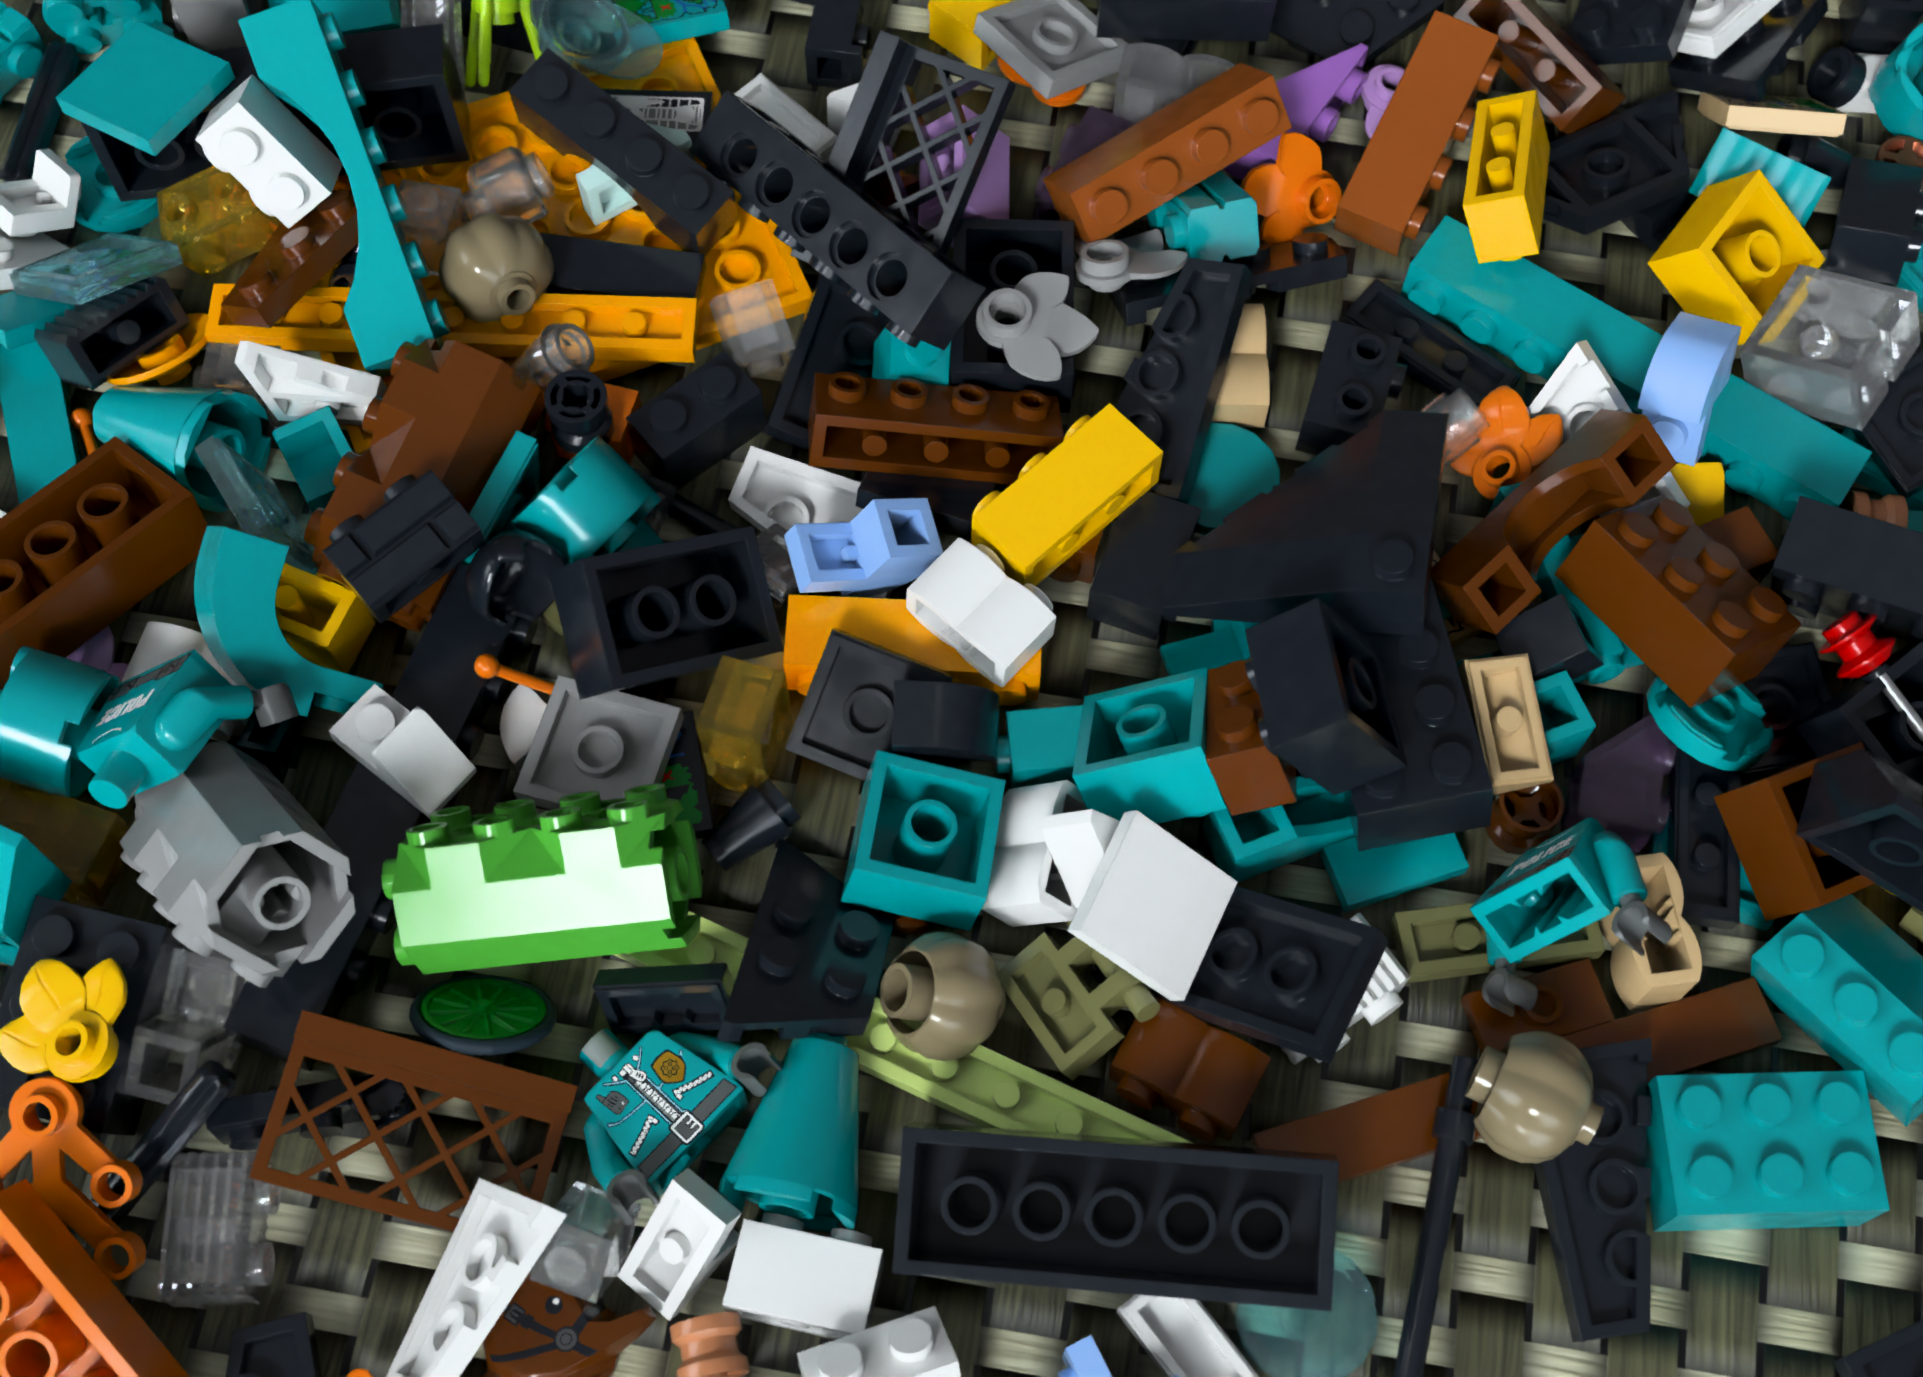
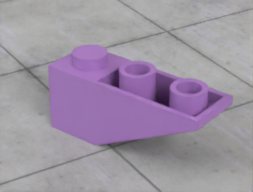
[1222,43,1369,180]

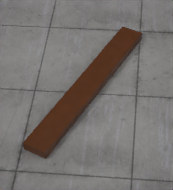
[1251,977,1783,1184]

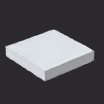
[1067,810,1238,1001]

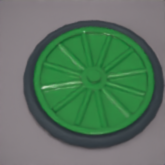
[409,975,557,1055]

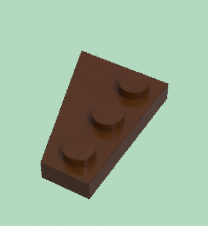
[221,189,359,328]

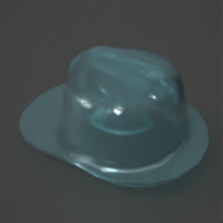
[529,0,663,79]

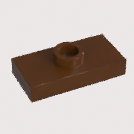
[1460,958,1615,1054]

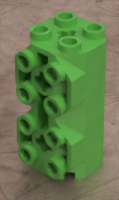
[381,784,703,974]

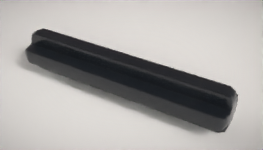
[0,41,80,182]
[91,1060,236,1226]

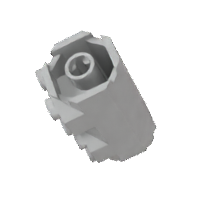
[119,740,356,988]

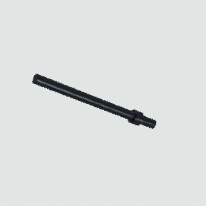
[1393,1055,1478,1377]

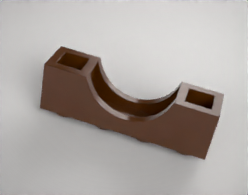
[1431,409,1677,635]

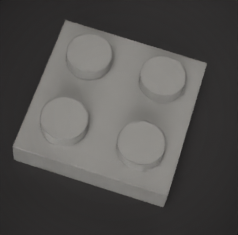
[973,0,1134,100]
[513,675,684,810]

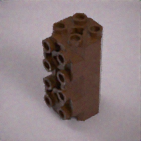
[304,339,545,633]

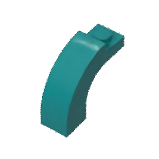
[194,526,384,717]

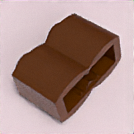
[1109,997,1271,1142]

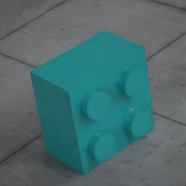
[1072,667,1227,824]
[841,750,1006,931]

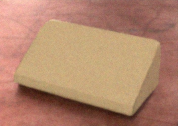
[1458,653,1554,795]

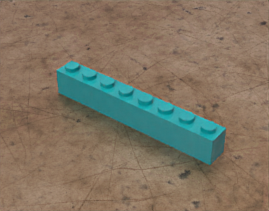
[1400,215,1872,522]

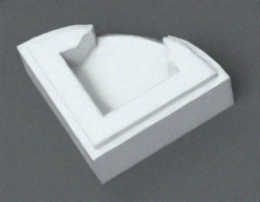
[500,684,547,772]

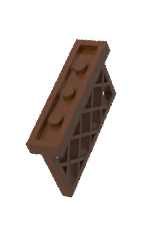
[248,1010,578,1232]

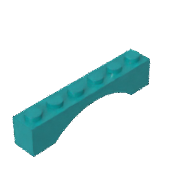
[238,0,451,378]
[1201,670,1596,882]

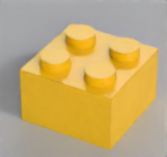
[1647,169,1826,345]

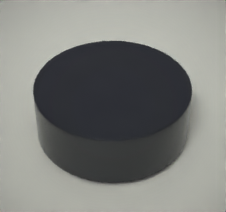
[1807,47,1867,108]

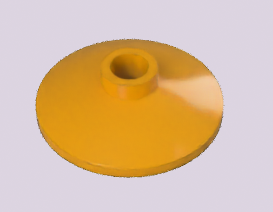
[107,313,208,386]

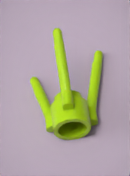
[465,0,546,87]

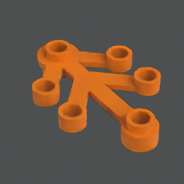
[0,1076,146,1280]

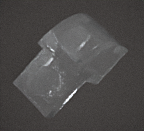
[123,944,246,1105]

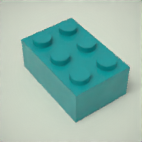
[1646,1070,1890,1232]

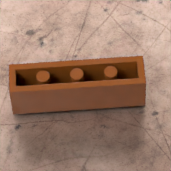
[1333,10,1502,256]
[1043,63,1292,243]

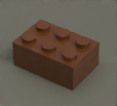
[1554,494,1802,708]

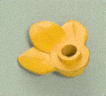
[0,958,127,1083]

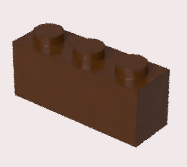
[1453,0,1627,134]

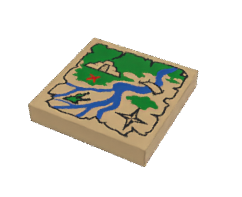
[1697,92,1847,137]

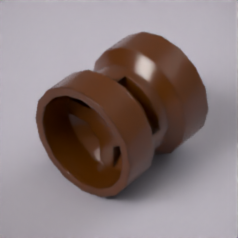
[1485,781,1565,855]

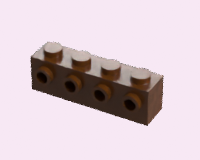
[808,372,1064,485]

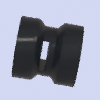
[544,369,614,454]

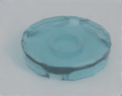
[1235,1250,1378,1377]

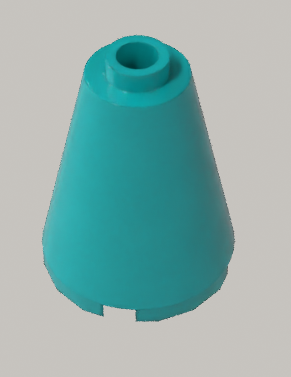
[93,385,271,513]
[718,1033,859,1233]

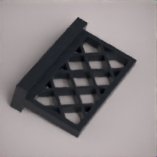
[790,30,1016,264]

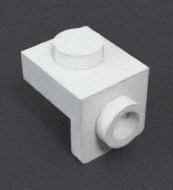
[0,149,81,237]

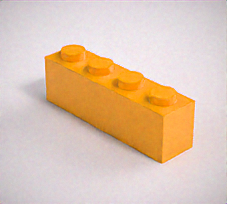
[783,594,1042,706]

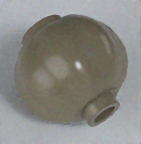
[438,213,555,323]
[880,932,1006,1061]
[1465,1031,1604,1163]

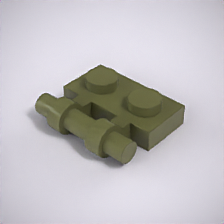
[998,919,1160,1080]

